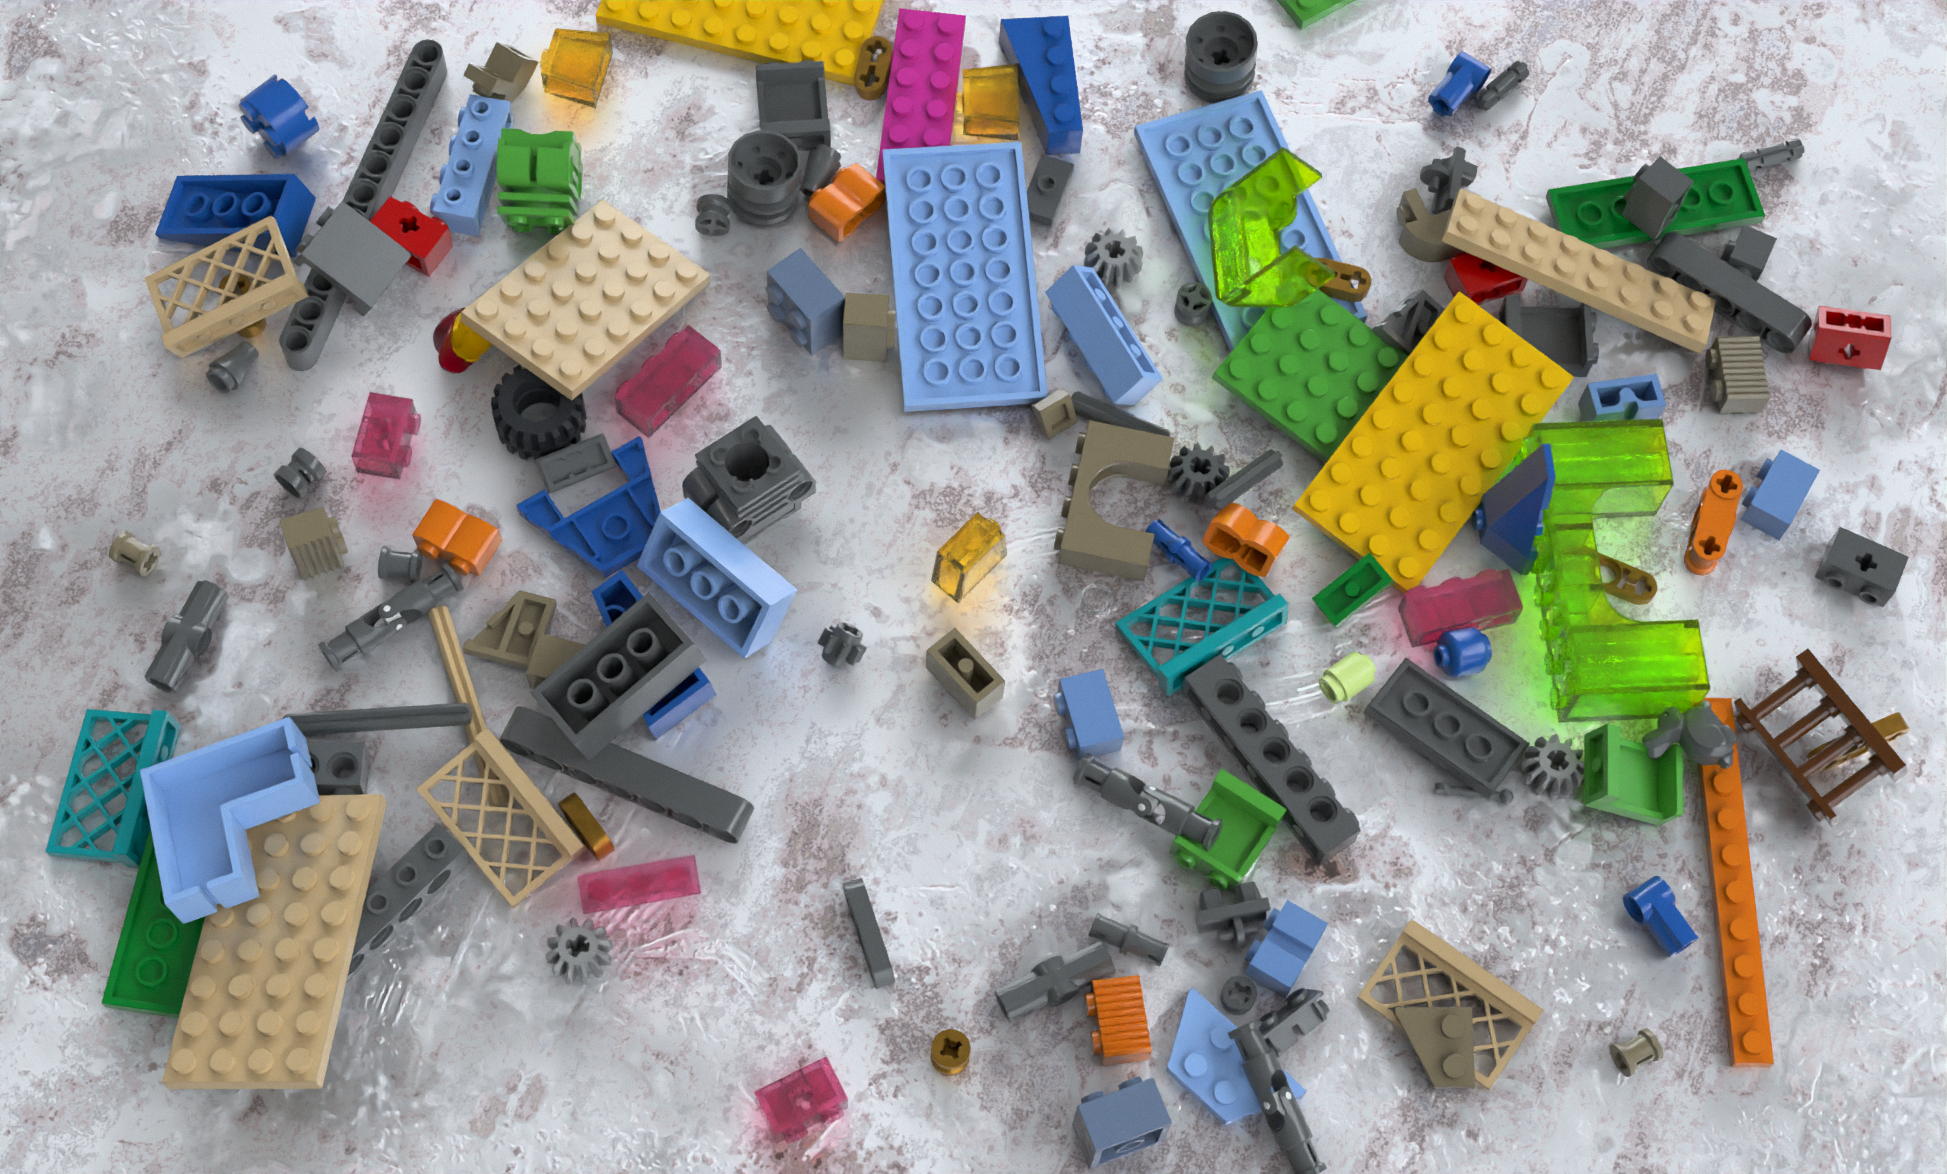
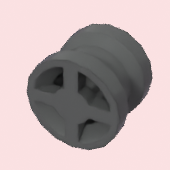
[695,194,732,236]
[1174,282,1212,326]

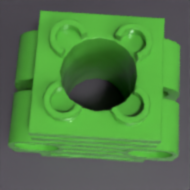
[497,128,583,235]

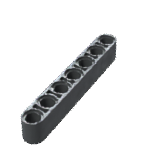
[499,706,755,844]

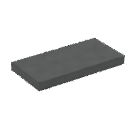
[1363,658,1530,800]

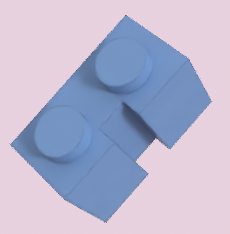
[1578,374,1666,435]
[1740,449,1820,541]
[1053,669,1124,761]
[1244,900,1328,999]

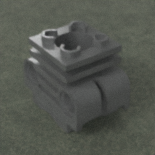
[682,416,816,545]

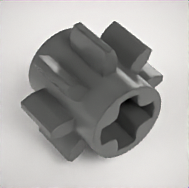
[817,622,867,669]

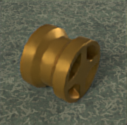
[930,1029,971,1076]

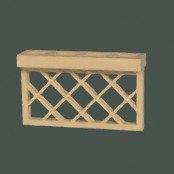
[145,216,308,358]
[416,727,589,908]
[1357,919,1544,1091]

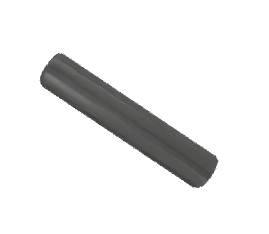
[1071,391,1170,437]
[1205,449,1283,511]

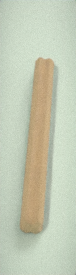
[428,605,509,808]

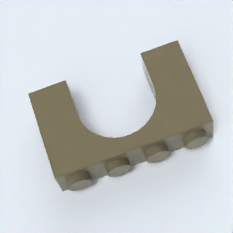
[1054,420,1175,582]

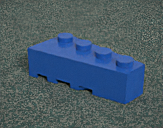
[999,15,1083,155]
[592,570,717,740]

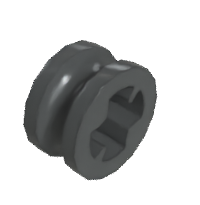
[1220,976,1257,1015]

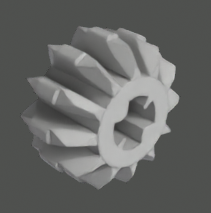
[1084,227,1143,289]
[1521,733,1585,800]
[545,917,613,986]

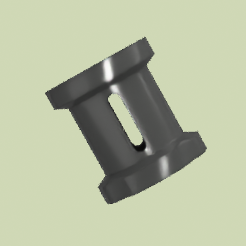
[378,546,423,583]

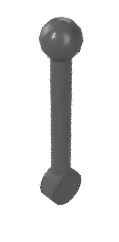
[1434,782,1514,804]

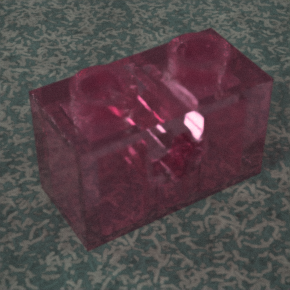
[351,392,421,480]
[754,1056,848,1144]

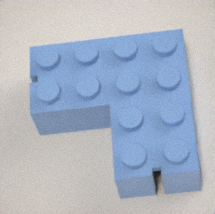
[140,717,320,924]

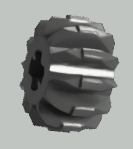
[1167,442,1230,506]

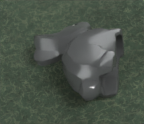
[1642,700,1737,769]

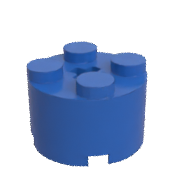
[239,74,320,159]

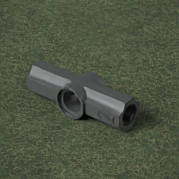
[144,580,229,693]
[994,941,1115,1023]

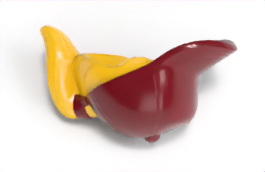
[433,308,493,374]

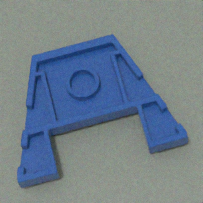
[516,436,661,578]

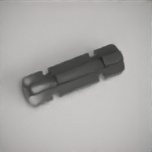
[1474,61,1530,111]
[1738,138,1805,172]

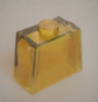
[540,28,613,109]
[956,64,1020,141]
[931,512,1007,603]

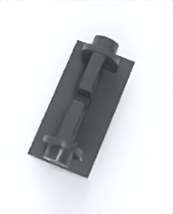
[1259,988,1330,1057]

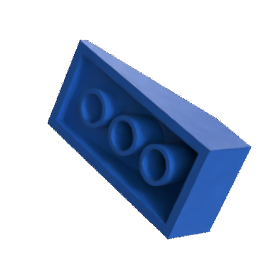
[155,174,316,257]

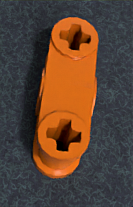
[1684,469,1743,576]

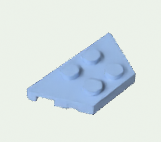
[1166,987,1307,1126]

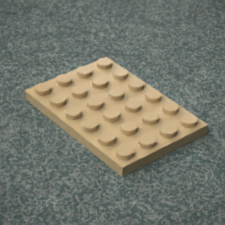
[460,199,711,401]

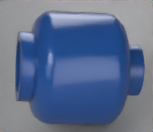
[1433,626,1492,678]

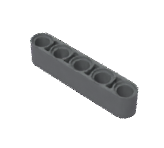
[1647,232,1812,354]

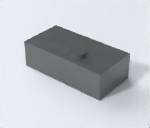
[530,592,707,760]

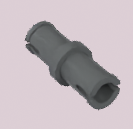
[1088,913,1169,967]

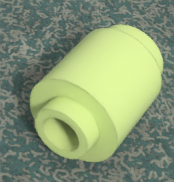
[1318,651,1376,704]

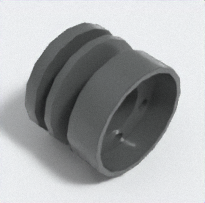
[1184,11,1258,103]
[727,130,801,225]

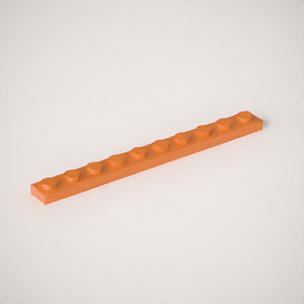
[1691,698,1774,1068]

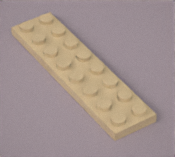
[1442,188,1716,354]

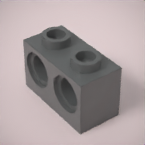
[307,741,370,796]

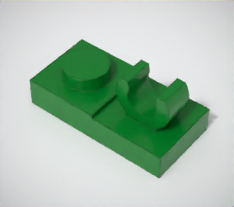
[1312,552,1394,629]

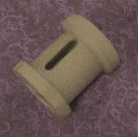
[109,530,161,577]
[1610,1028,1663,1077]

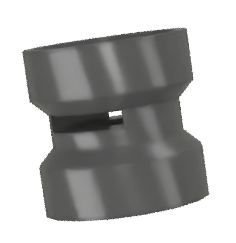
[273,447,327,499]

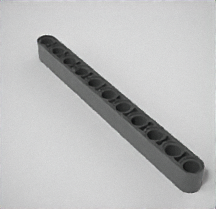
[279,39,447,371]

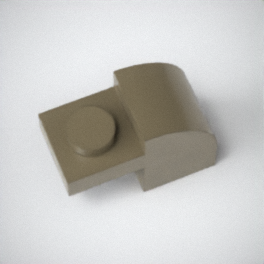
[463,42,539,103]
[1396,188,1464,262]

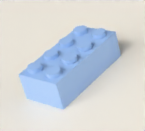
[637,498,797,659]

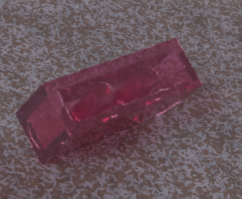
[614,325,722,438]
[1398,569,1524,648]
[577,854,701,914]

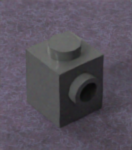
[1720,225,1777,281]

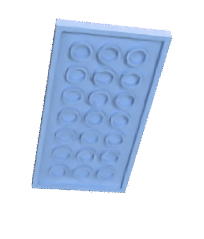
[1134,90,1367,352]
[882,142,1048,412]

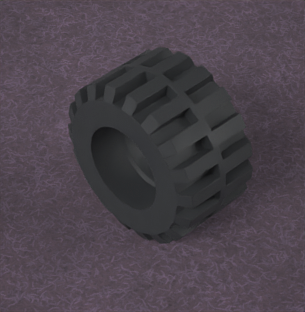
[491,365,587,460]

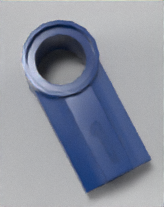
[1428,51,1492,117]
[1622,876,1698,958]

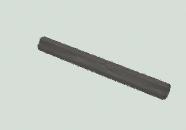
[283,703,472,735]

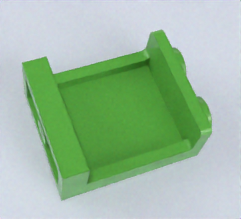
[1584,723,1684,826]
[1169,769,1287,894]

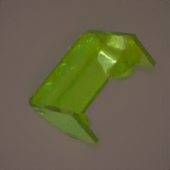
[1208,147,1335,308]

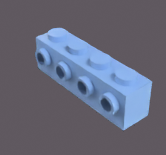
[430,94,514,236]
[1045,265,1163,405]

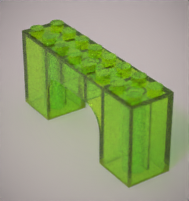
[1514,419,1711,723]

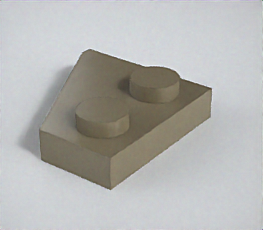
[463,590,557,670]
[1394,1007,1475,1089]

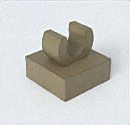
[1031,388,1078,439]

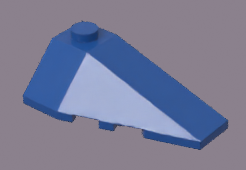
[1472,444,1556,575]

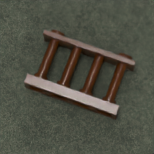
[1734,648,1907,827]

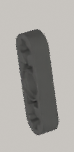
[842,878,895,989]

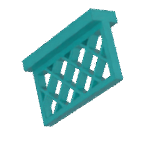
[1115,557,1289,697]
[45,709,182,869]

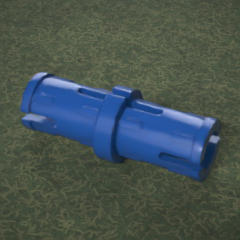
[1145,519,1213,582]

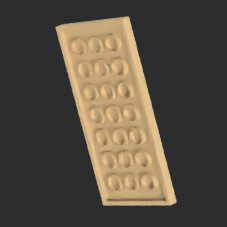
[162,794,387,1089]

